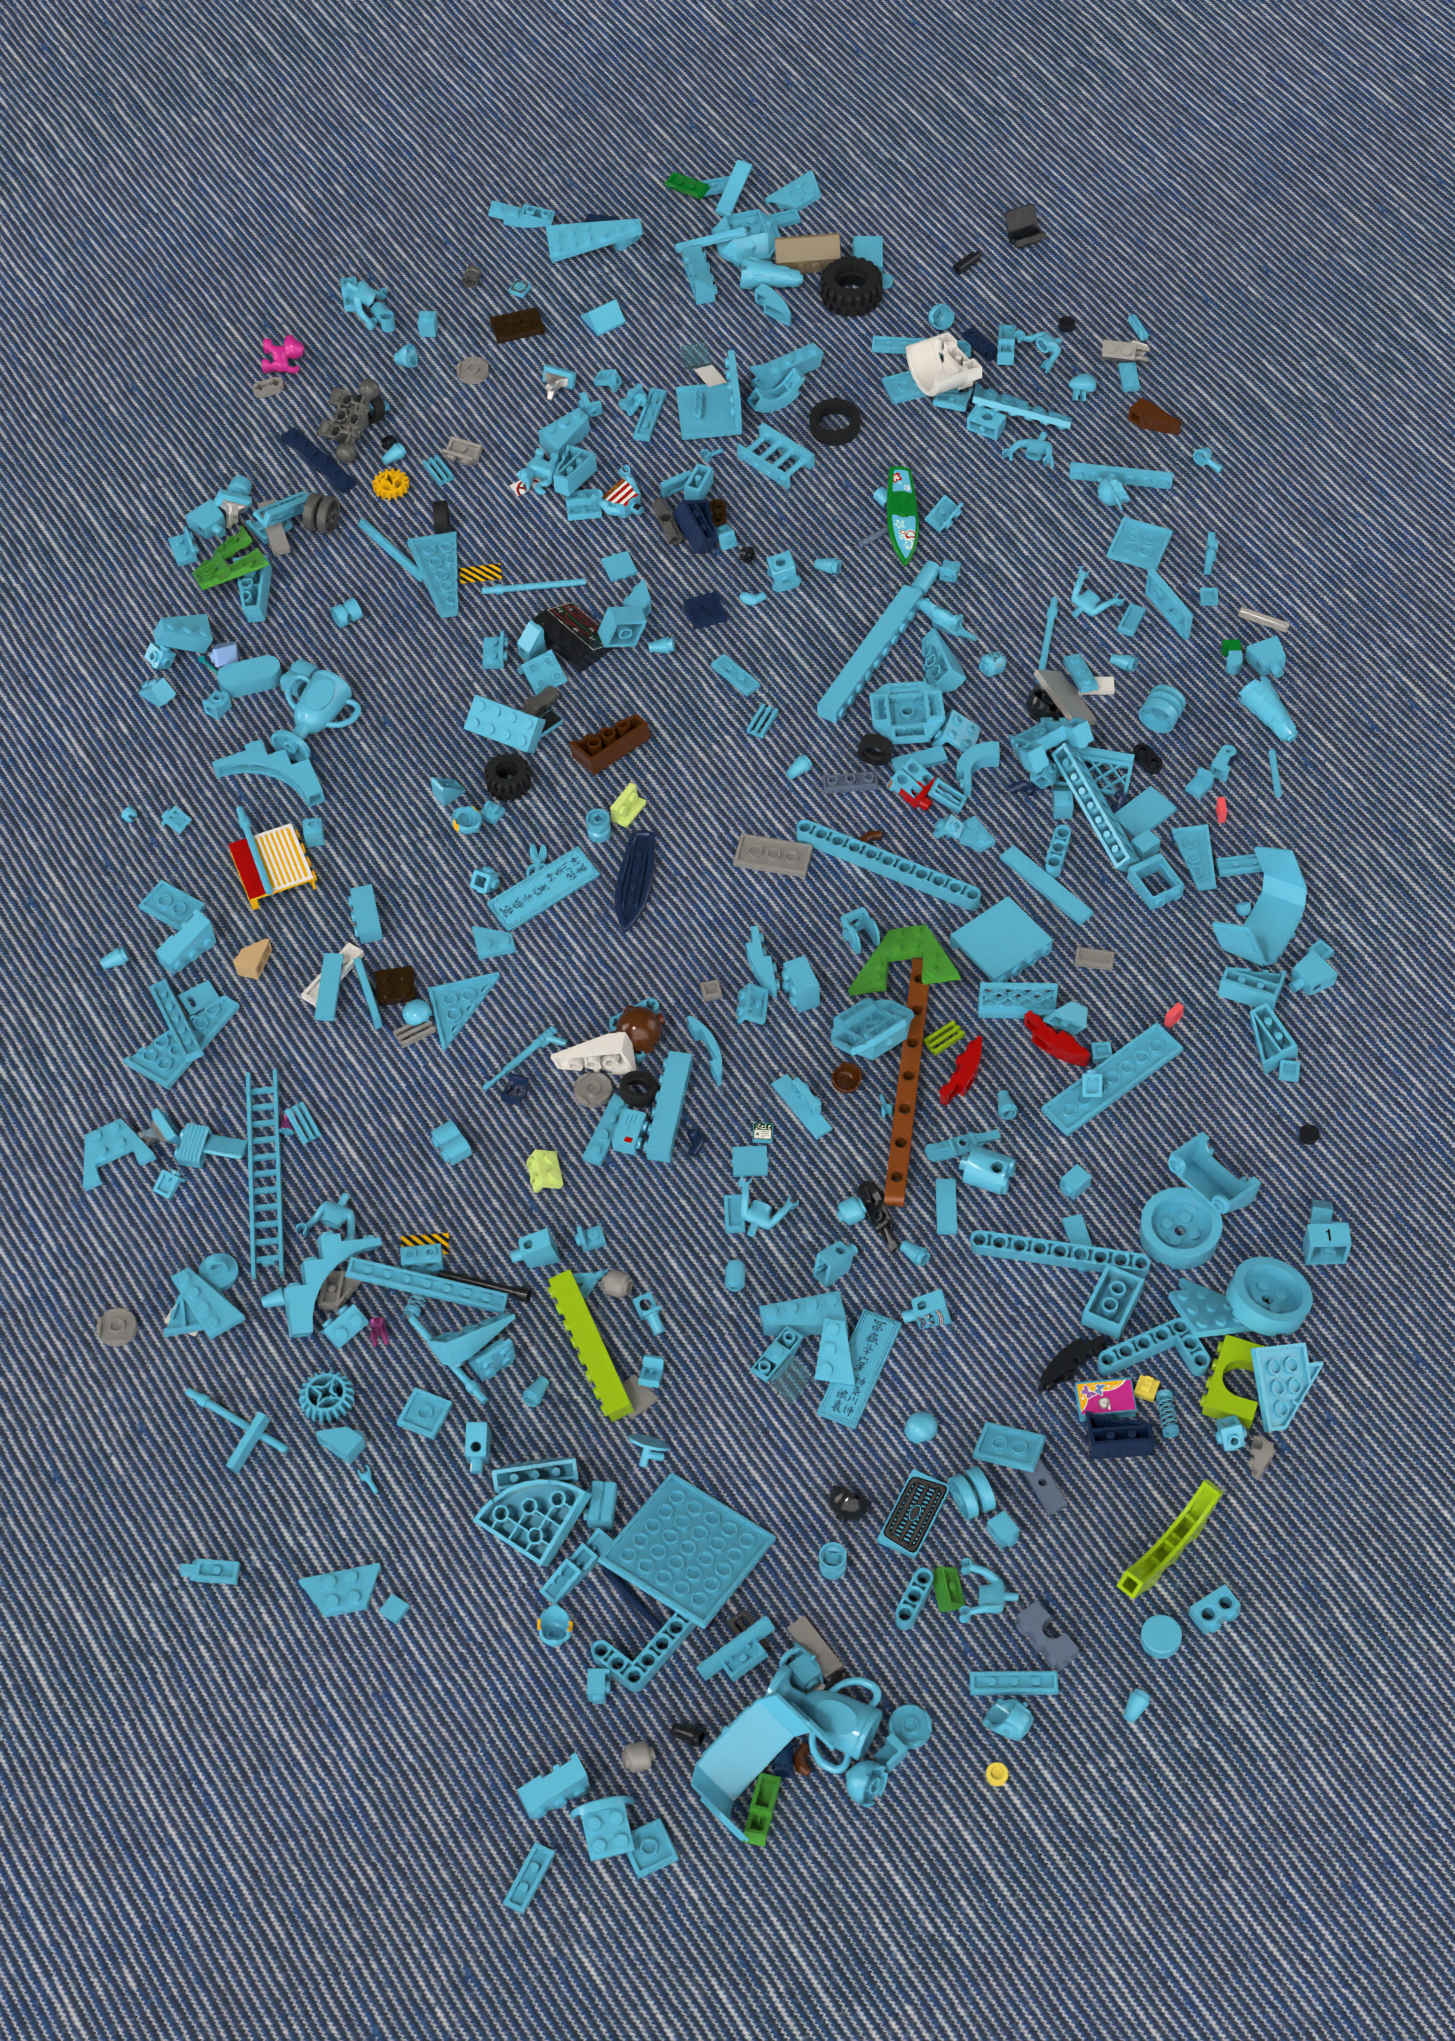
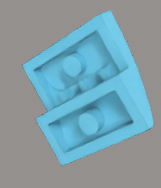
[566,488,602,521]

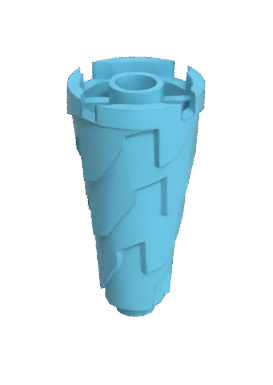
[740,256,803,290]
[1238,676,1298,743]

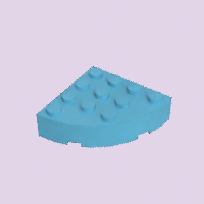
[473,1479,592,1567]

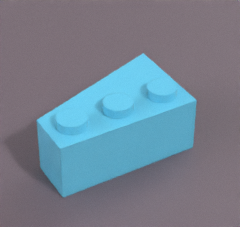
[538,407,590,462]
[153,614,213,654]
[156,908,217,975]
[1250,1002,1298,1075]
[517,1752,590,1820]

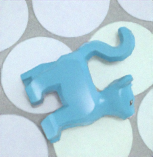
[517,448,559,495]

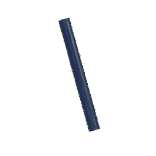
[602,1567,664,1632]

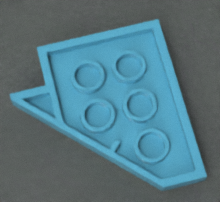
[1168,1278,1253,1338]

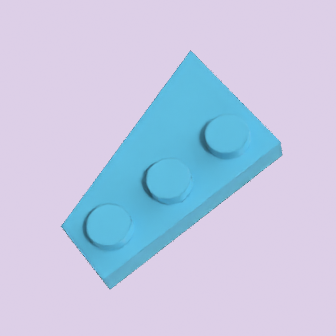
[814,1318,855,1386]

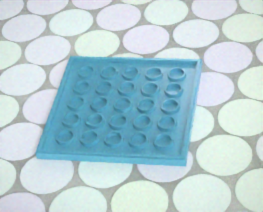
[598,1472,776,1629]

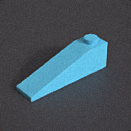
[922,628,967,693]
[427,1313,515,1368]

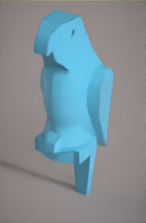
[920,598,978,641]

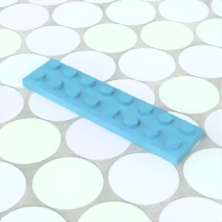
[1041,1022,1183,1137]

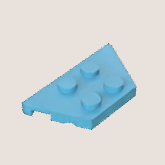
[765,170,821,212]
[164,1287,243,1337]
[299,1563,381,1618]

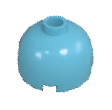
[846,1760,888,1808]

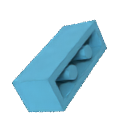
[348,884,383,944]

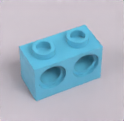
[400,1243,444,1274]
[1188,1584,1241,1635]

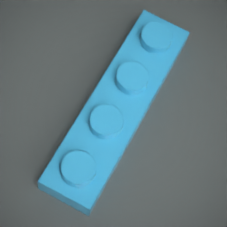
[582,1094,631,1167]

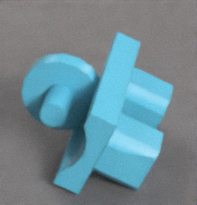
[618,383,647,416]

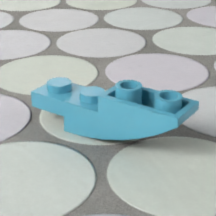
[488,200,555,228]
[746,926,780,998]

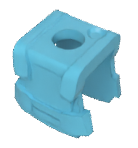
[766,550,802,593]
[840,907,880,954]

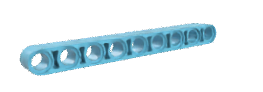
[970,1230,1150,1278]

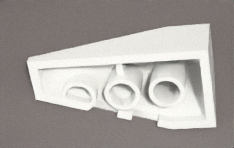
[551,1032,636,1075]

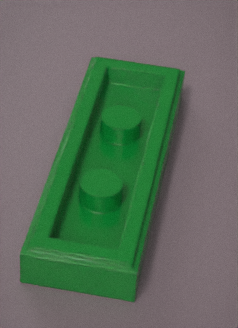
[664,172,710,200]

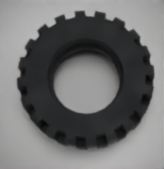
[820,256,882,318]

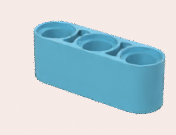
[1045,825,1071,878]
[895,1568,933,1630]

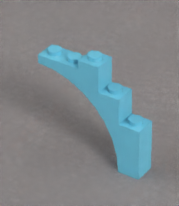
[212,739,325,807]
[283,1231,382,1338]

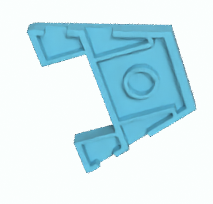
[83,1118,157,1191]

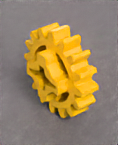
[372,468,410,501]

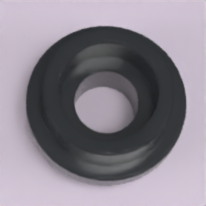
[381,435,398,450]
[740,546,755,564]

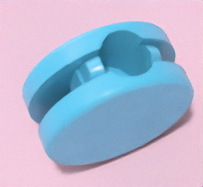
[1140,1615,1182,1659]

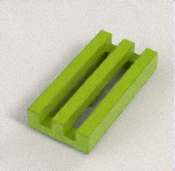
[923,1020,965,1056]

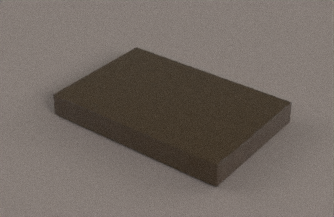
[489,307,545,344]

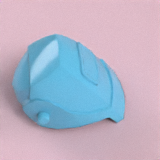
[981,1698,1034,1741]

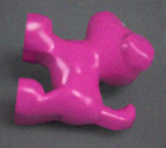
[262,335,305,373]

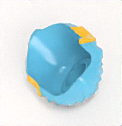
[451,806,482,834]
[537,1603,573,1647]

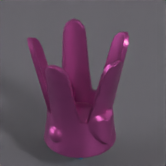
[279,1107,298,1137]
[369,1316,390,1347]

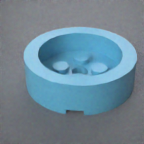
[1139,1187,1222,1270]
[1226,1257,1313,1337]

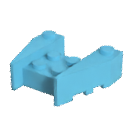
[1008,717,1094,773]

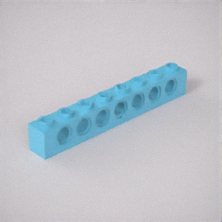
[1051,743,1141,873]

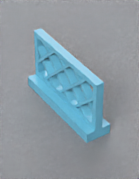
[1054,743,1135,796]
[978,982,1058,1019]

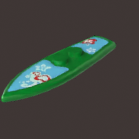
[887,466,919,566]

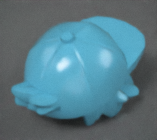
[1097,476,1130,512]

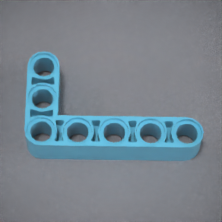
[1097,1317,1210,1377]
[591,1612,697,1692]

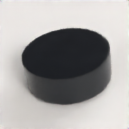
[1058,316,1075,332]
[1299,1124,1319,1145]

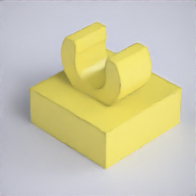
[1134,1375,1160,1402]

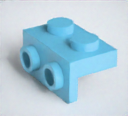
[924,495,964,533]
[319,1304,369,1349]

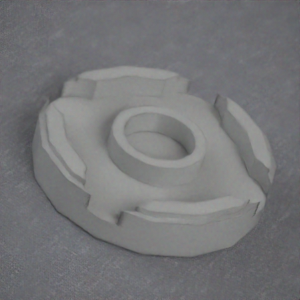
[456,356,489,384]
[574,1072,613,1108]
[96,1307,138,1347]

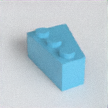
[553,444,597,496]
[1217,967,1287,1011]

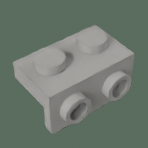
[442,436,483,466]

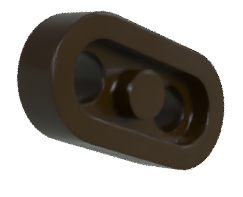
[709,499,727,528]

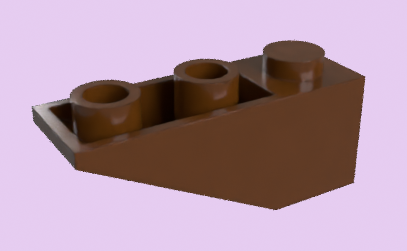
[1128,397,1181,435]

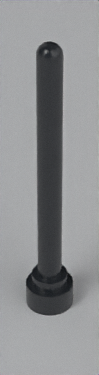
[438,1270,532,1303]

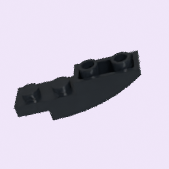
[1038,1335,1107,1393]

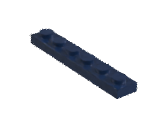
[281,427,357,494]

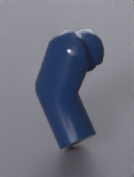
[687,1128,704,1158]

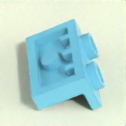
[168,527,199,567]
[482,631,508,669]
[736,983,769,1025]

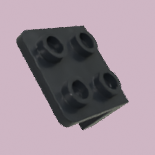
[1005,203,1046,248]

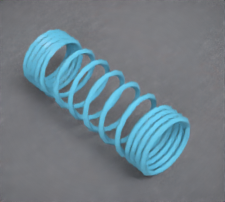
[404,1273,431,1318]
[1156,1389,1180,1438]

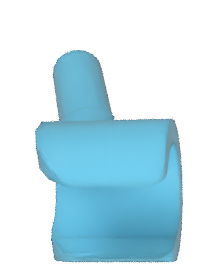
[700,448,723,462]
[879,1094,893,1118]
[357,1465,379,1494]

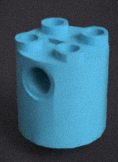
[959,1145,1016,1195]

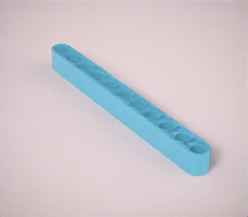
[796,819,981,911]

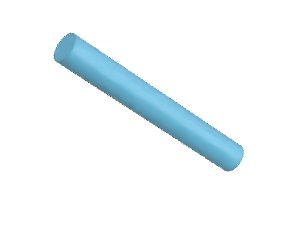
[1268,749,1282,797]

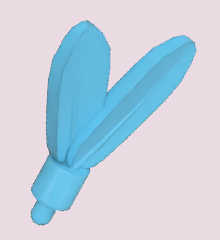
[573,1269,608,1299]

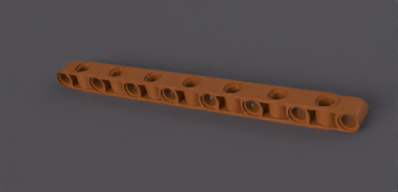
[884,957,929,1207]

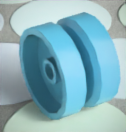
[948,1466,996,1521]

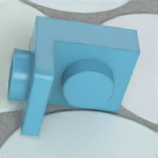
[593,369,623,392]
[716,524,737,551]
[939,560,961,583]
[1185,767,1215,800]
[161,806,192,834]
[1081,1070,1102,1098]
[152,1168,186,1200]
[574,1225,606,1252]

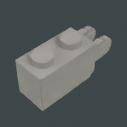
[1101,340,1150,362]

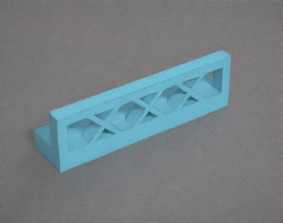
[253,491,317,528]

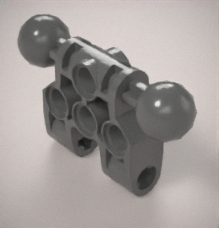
[317,379,380,463]

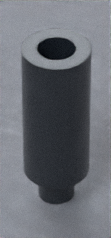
[953,251,981,275]

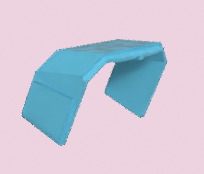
[1212,846,1307,966]
[691,1693,835,1842]

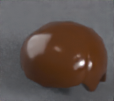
[831,1062,862,1093]

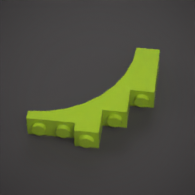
[1116,1479,1224,1599]

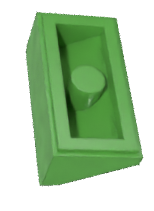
[932,1566,965,1612]

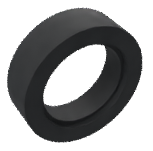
[810,398,860,446]

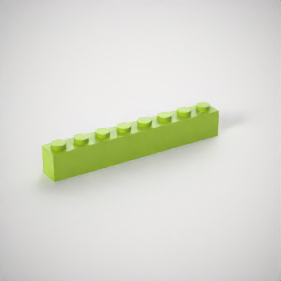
[548,1269,635,1422]

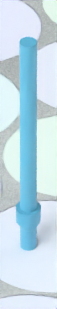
[482,578,586,595]
[1036,597,1058,684]
[236,806,273,895]
[409,1316,488,1405]
[185,1387,290,1454]

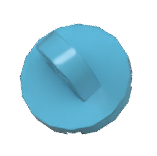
[199,1253,239,1291]

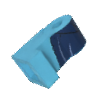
[1210,745,1236,782]

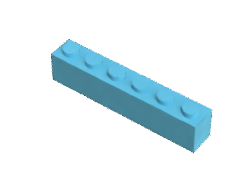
[643,1051,693,1163]

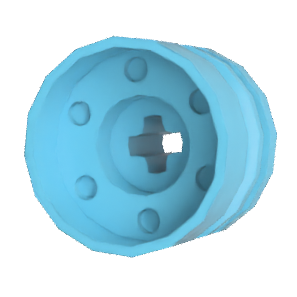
[1139,684,1186,733]

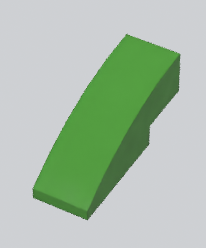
[743,1773,781,1847]

